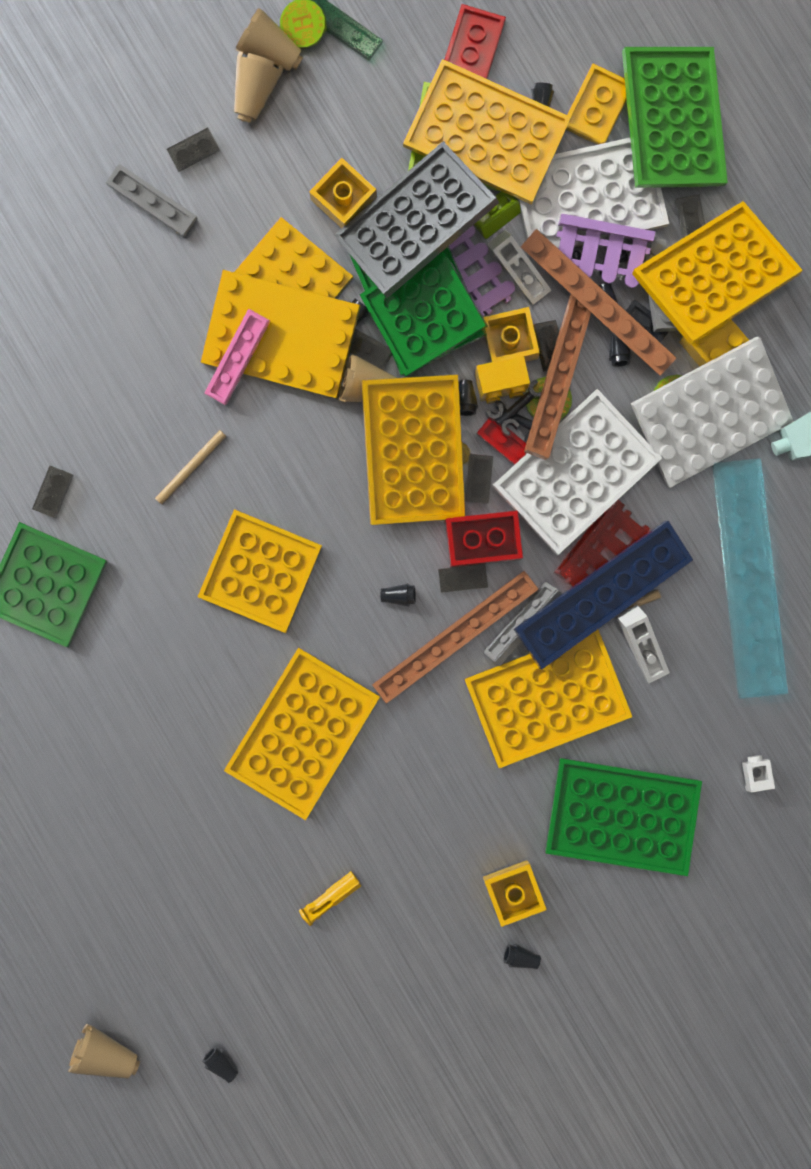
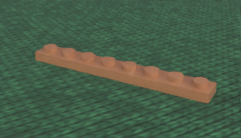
[521,229,677,376]
[524,294,591,460]
[372,570,539,704]

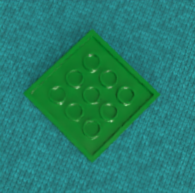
[359,250,488,377]
[0,522,108,647]

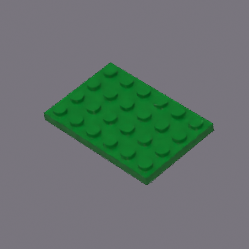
[545,758,702,876]

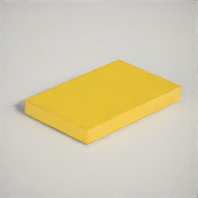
[566,63,627,145]

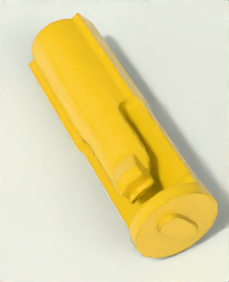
[299,871,361,926]

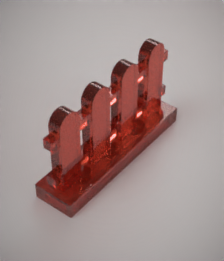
[553,499,650,587]

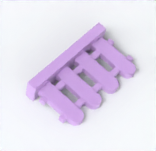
[556,213,656,288]
[449,226,515,317]

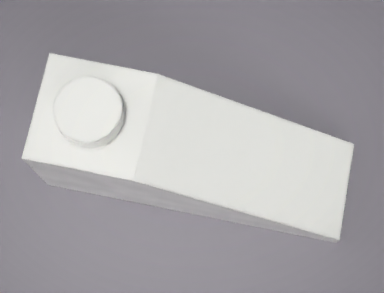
[487,230,552,305]
[616,605,670,683]

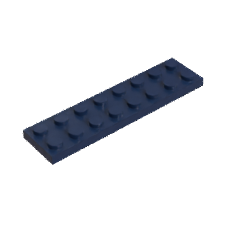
[513,521,693,669]

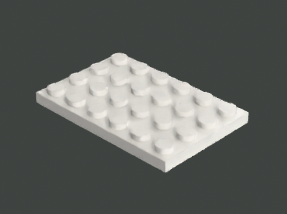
[518,138,669,249]
[631,337,794,488]
[493,389,662,556]

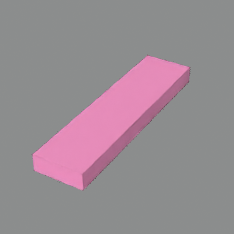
[205,309,270,405]

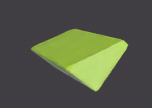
[474,191,521,239]

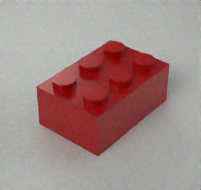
[445,510,523,568]

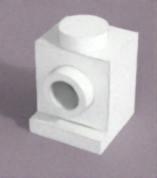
[742,755,775,792]

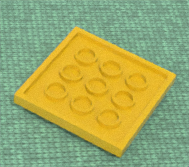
[234,217,353,299]
[197,509,322,633]

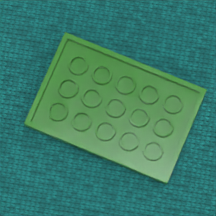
[622,47,728,188]

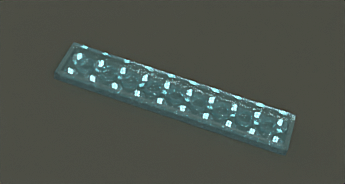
[712,458,788,698]

